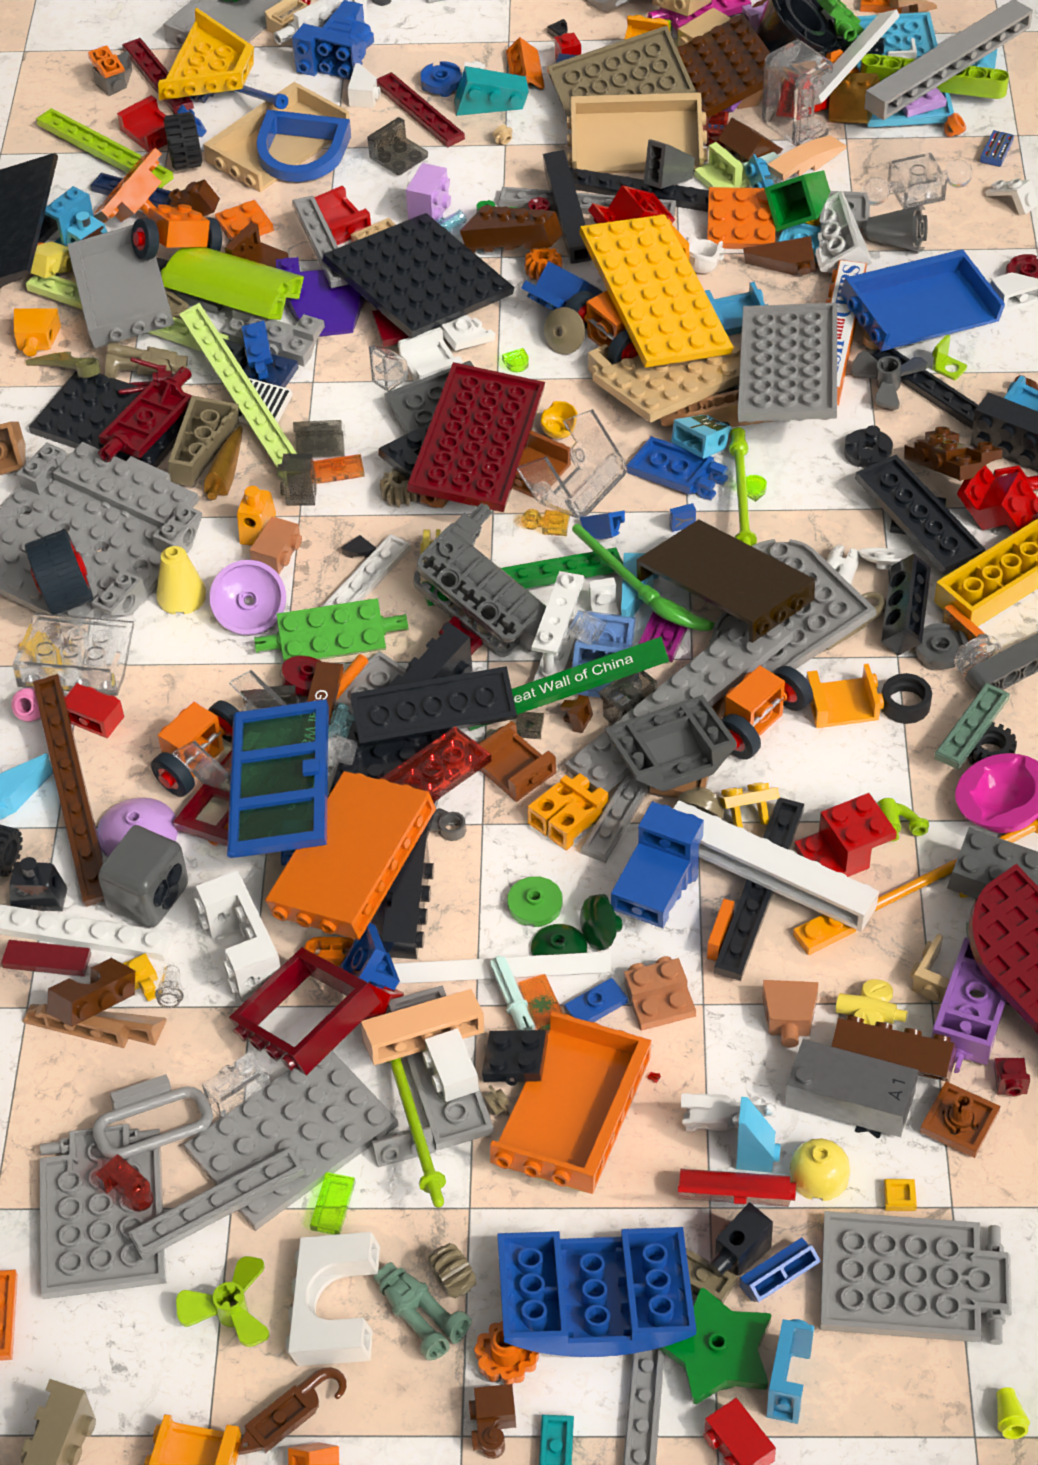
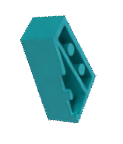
[454,66,529,116]

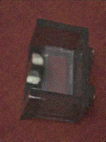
[598,671,657,724]

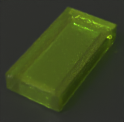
[310,1172,356,1235]

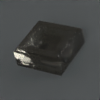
[516,712,544,739]

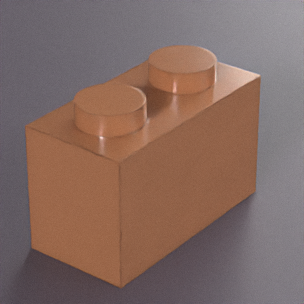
[249,516,302,575]

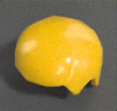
[540,401,578,439]

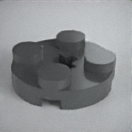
[915,623,968,670]

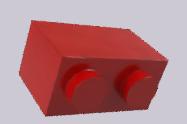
[65,683,125,739]
[703,1397,776,1465]

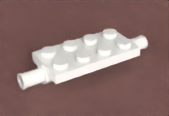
[273,0,368,45]

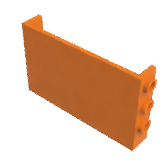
[265,771,436,940]
[490,1011,652,1194]

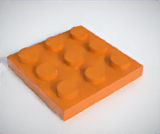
[707,187,775,249]

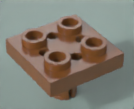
[920,1081,1001,1158]

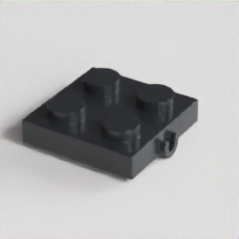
[482,1030,548,1086]

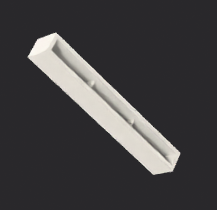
[673,801,879,932]

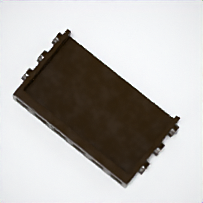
[636,519,815,643]

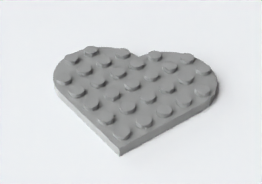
[710,539,877,673]

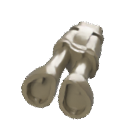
[105,342,188,379]

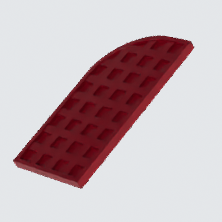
[968,863,1038,1034]

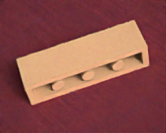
[361,989,484,1065]

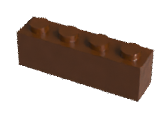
[831,1015,957,1082]

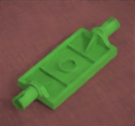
[817,0,865,42]
[254,598,409,662]

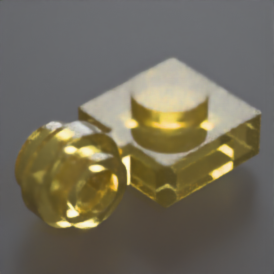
[521,509,570,536]

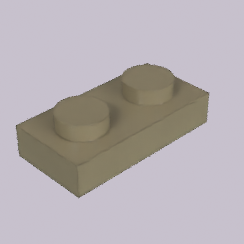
[686,1248,737,1303]

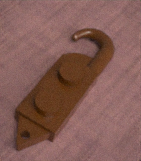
[238,1367,347,1455]

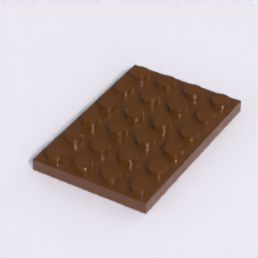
[677,13,785,118]

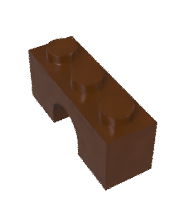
[47,958,136,1027]

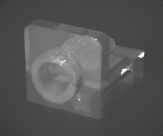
[328,735,358,776]

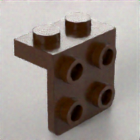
[225,222,289,268]

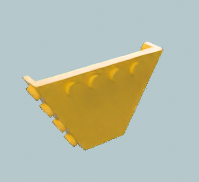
[158,8,254,100]

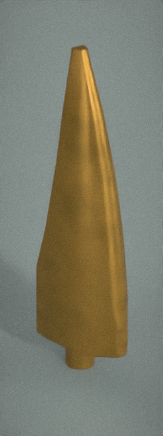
[204,426,243,500]

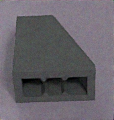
[644,139,695,189]

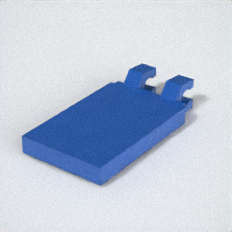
[626,436,728,500]

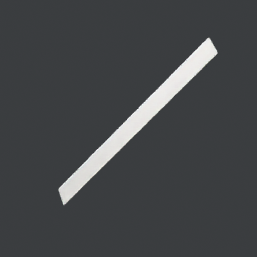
[394,952,611,984]

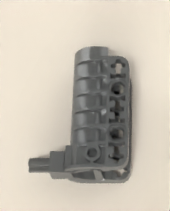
[413,503,546,657]

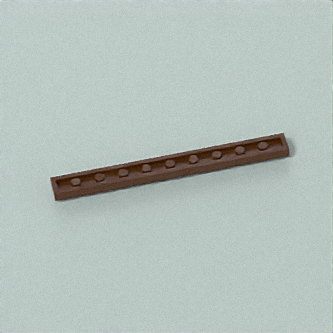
[33,674,105,907]

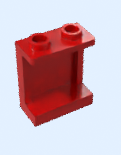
[117,95,168,152]
[314,186,371,245]

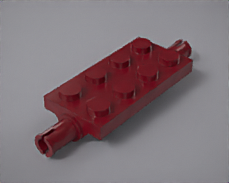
[98,366,192,462]

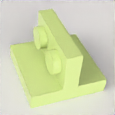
[694,142,751,189]

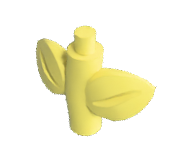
[836,979,908,1026]

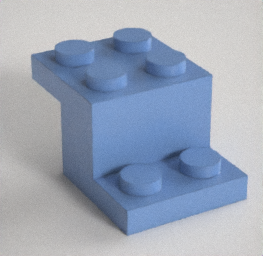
[572,610,636,701]

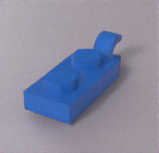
[242,321,273,380]

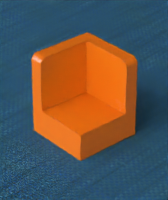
[288,1442,339,1465]

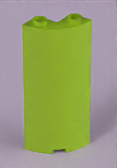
[161,247,304,320]

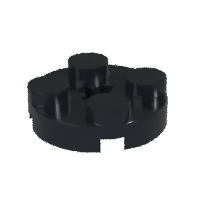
[844,425,893,467]

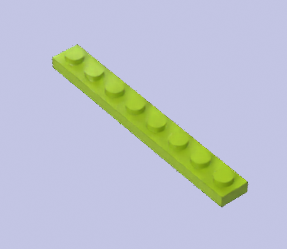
[36,108,174,188]

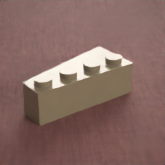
[168,395,239,487]
[21,1379,96,1465]

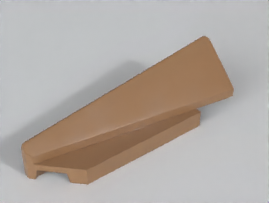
[22,1004,167,1048]

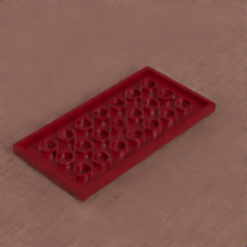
[407,362,545,512]

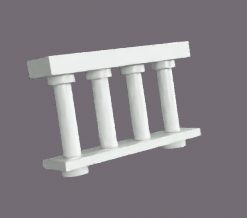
[532,571,585,681]

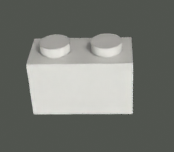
[422,1028,479,1102]

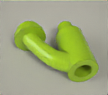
[877,798,929,842]

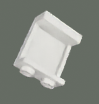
[398,328,463,382]

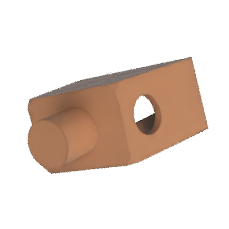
[762,980,819,1048]

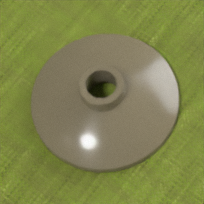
[544,307,585,354]

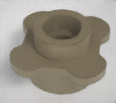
[484,1085,510,1115]

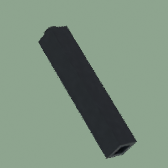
[543,150,592,264]

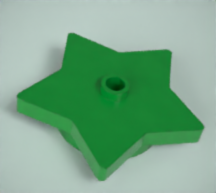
[658,1288,772,1405]

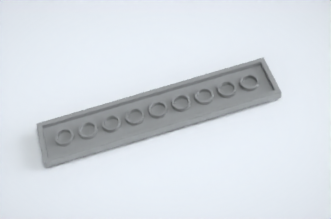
[565,620,793,792]

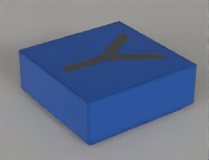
[669,503,696,532]

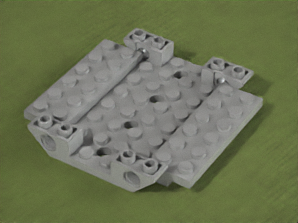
[0,442,202,633]

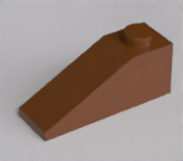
[743,236,816,275]

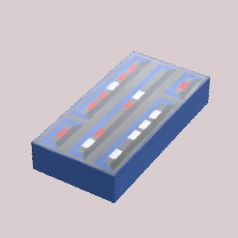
[980,130,1014,167]

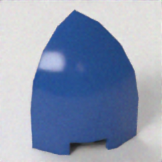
[579,510,625,539]

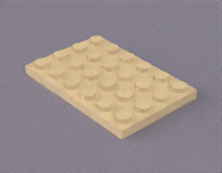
[593,344,741,422]

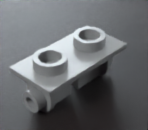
[371,1125,436,1167]

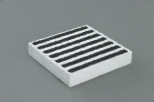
[239,378,293,425]

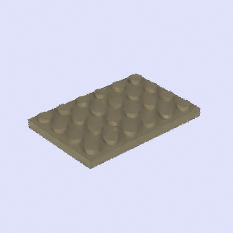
[547,26,696,130]

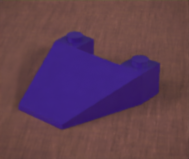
[276,257,365,337]

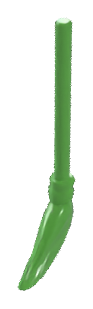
[572,524,715,631]

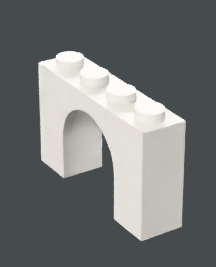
[286,1232,380,1366]

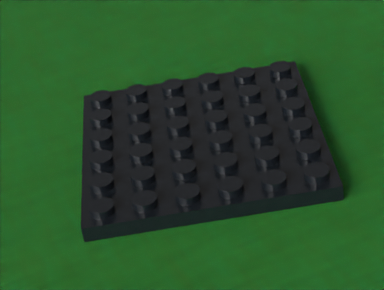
[322,213,515,338]

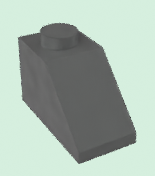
[92,51,132,96]

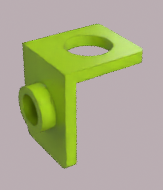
[932,334,967,380]

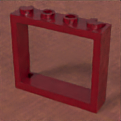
[229,947,381,1076]

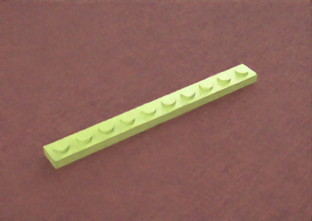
[26,274,229,352]
[179,303,306,480]

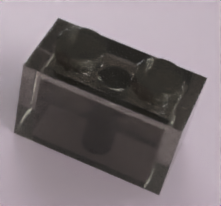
[277,454,317,506]

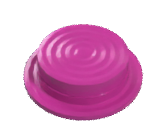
[955,753,1038,833]

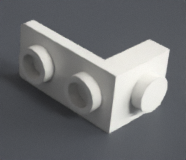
[985,178,1038,215]

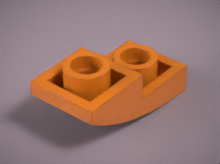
[88,45,125,78]

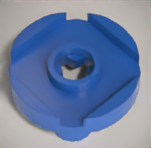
[421,61,462,97]

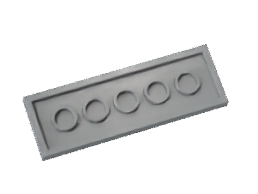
[388,985,494,1150]

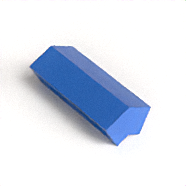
[740,1237,821,1302]

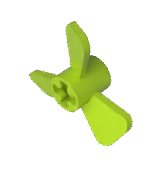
[176,1256,270,1347]

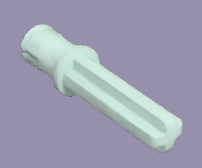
[490,956,536,1030]

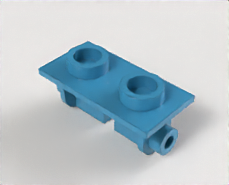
[744,154,774,188]

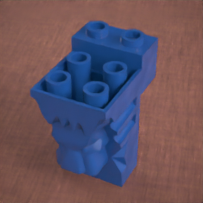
[292,0,374,80]
[611,802,704,929]

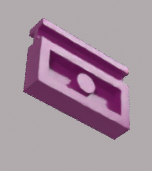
[638,611,688,663]

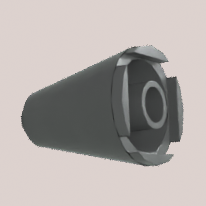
[863,206,928,252]

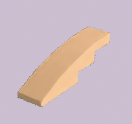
[768,135,846,181]

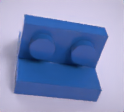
[340,923,400,990]

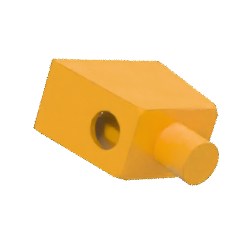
[14,308,61,357]
[237,486,276,546]

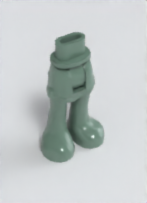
[374,1262,472,1361]

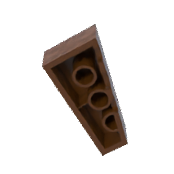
[460,205,563,253]

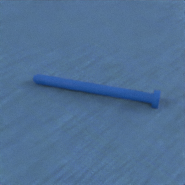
[233,85,288,109]

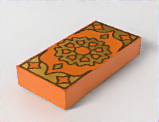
[942,604,986,656]

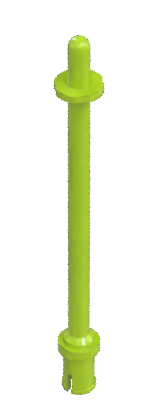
[729,427,757,546]
[387,1057,446,1208]

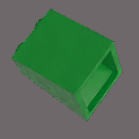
[764,170,831,232]

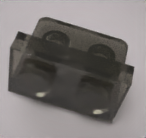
[367,117,428,175]

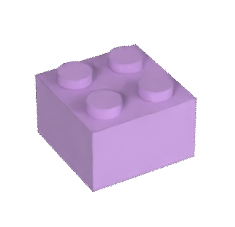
[406,163,451,222]

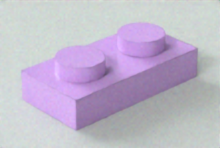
[901,87,947,118]

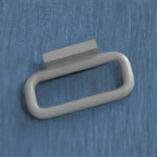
[92,1074,213,1160]

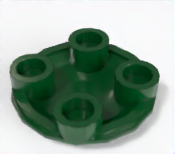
[580,894,623,951]

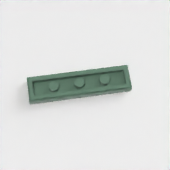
[934,683,1010,770]

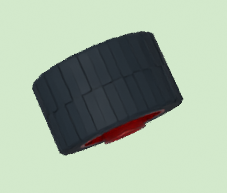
[25,529,94,615]

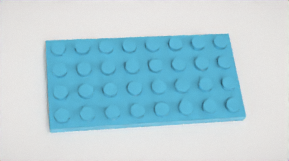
[855,12,954,128]

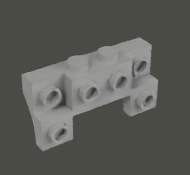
[222,308,325,367]

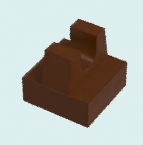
[560,695,593,733]

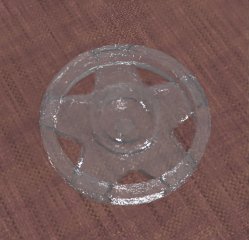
[954,634,1001,675]

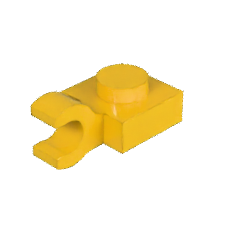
[123,953,158,1002]

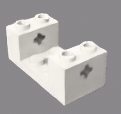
[194,870,280,1002]

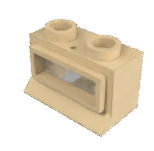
[265,0,309,34]

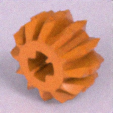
[524,247,562,281]

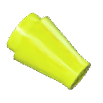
[996,1387,1030,1439]

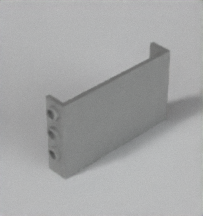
[163,0,282,47]
[67,225,175,348]

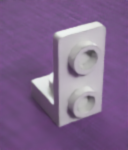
[589,577,619,615]

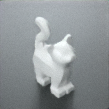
[681,1093,775,1133]

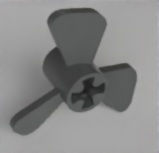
[851,351,928,410]

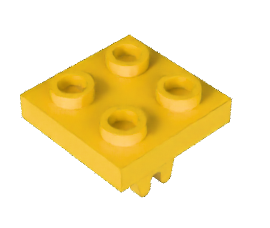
[718,782,780,828]

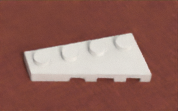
[437,315,496,351]

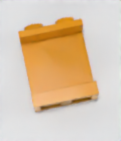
[806,663,884,729]

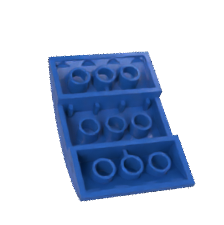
[497,1227,696,1357]

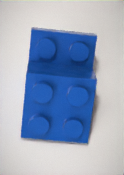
[521,261,603,311]

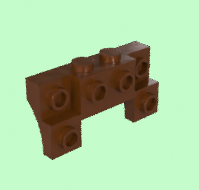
[904,426,1002,481]

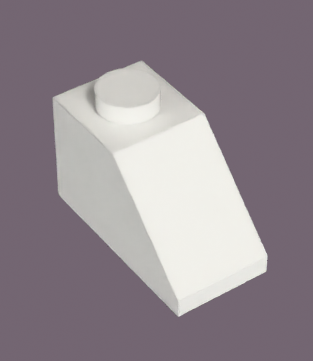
[347,63,381,108]
[991,272,1038,313]

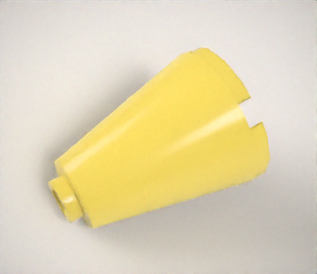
[156,546,206,615]

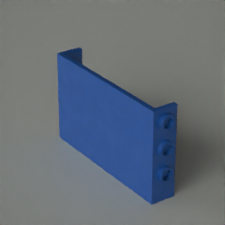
[840,249,1005,351]

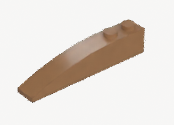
[660,390,772,427]

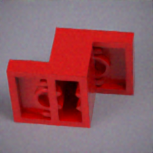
[588,185,675,224]
[957,465,1038,534]
[794,793,897,877]

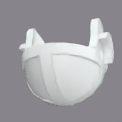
[686,233,725,273]

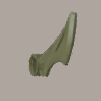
[25,352,101,378]

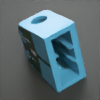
[671,415,731,459]

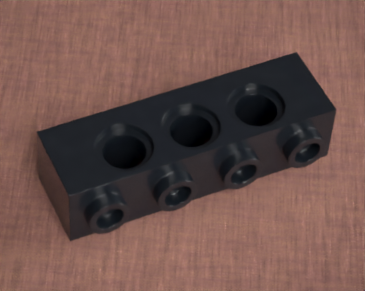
[881,553,931,656]

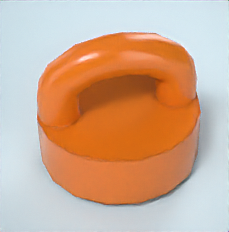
[944,113,966,137]

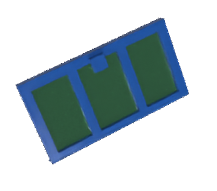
[227,699,329,858]

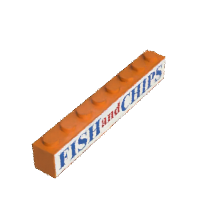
[826,260,867,405]

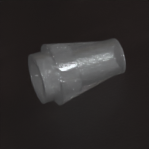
[155,965,184,1008]

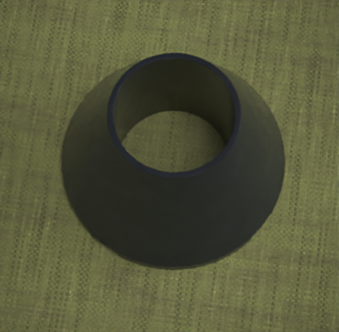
[756,0,837,67]

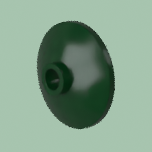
[531,924,587,956]

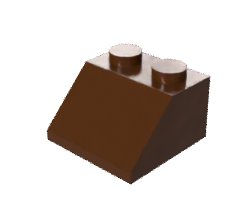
[718,117,783,163]

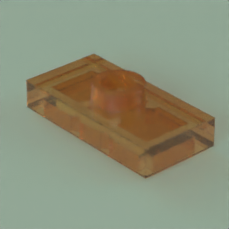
[313,454,365,484]

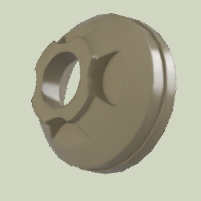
[675,787,724,819]

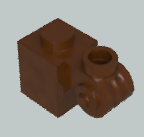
[168,179,220,217]
[469,1384,517,1459]

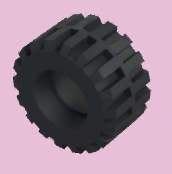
[164,112,202,171]

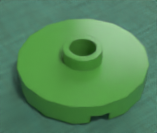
[508,876,563,927]

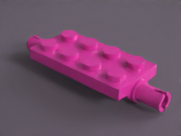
[648,0,752,32]

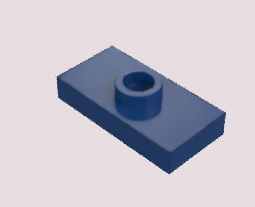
[564,978,628,1022]

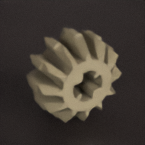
[379,468,420,507]
[428,1243,476,1299]

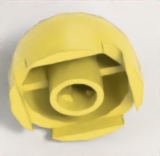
[789,1138,850,1201]

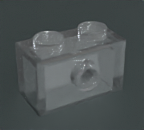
[202,1052,270,1118]

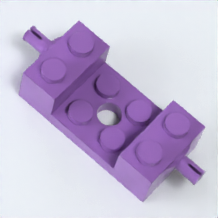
[932,937,1007,1073]

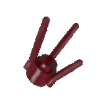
[118,357,172,394]

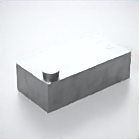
[785,1039,918,1138]

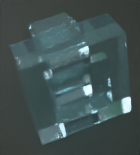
[328,702,355,739]

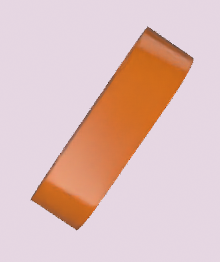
[305,937,355,966]

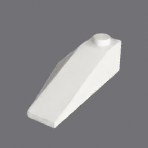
[815,190,872,273]

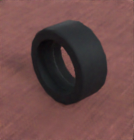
[882,673,933,724]

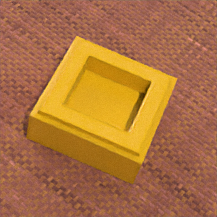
[883,1179,917,1211]

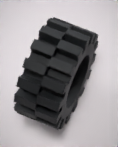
[967,722,1017,765]
[0,824,23,877]

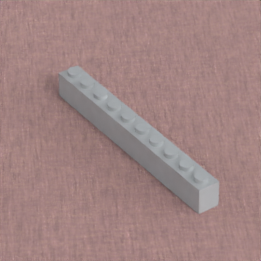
[864,0,1033,120]

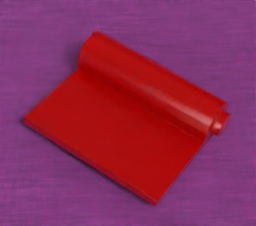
[678,1168,796,1207]

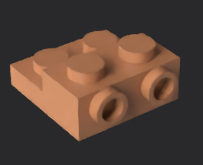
[624,956,696,1031]

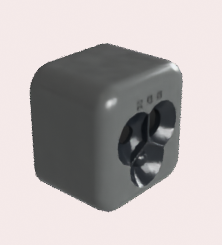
[99,825,188,928]

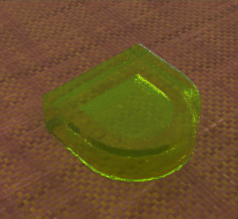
[502,348,529,372]
[746,475,767,502]

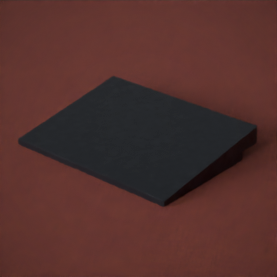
[0,153,58,288]

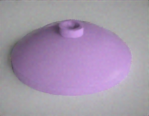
[210,560,286,635]
[97,797,178,857]

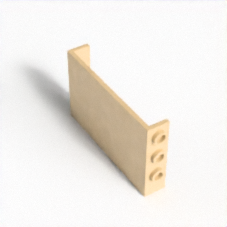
[203,82,350,192]
[567,93,708,173]

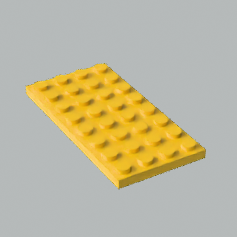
[579,215,734,368]

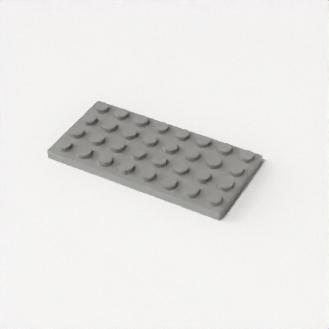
[738,303,837,422]

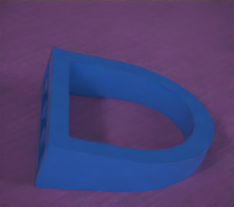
[257,109,351,182]

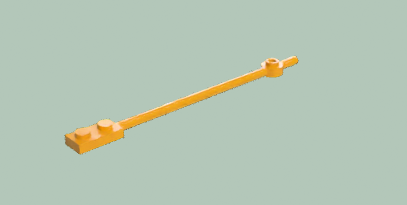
[793,818,1038,955]

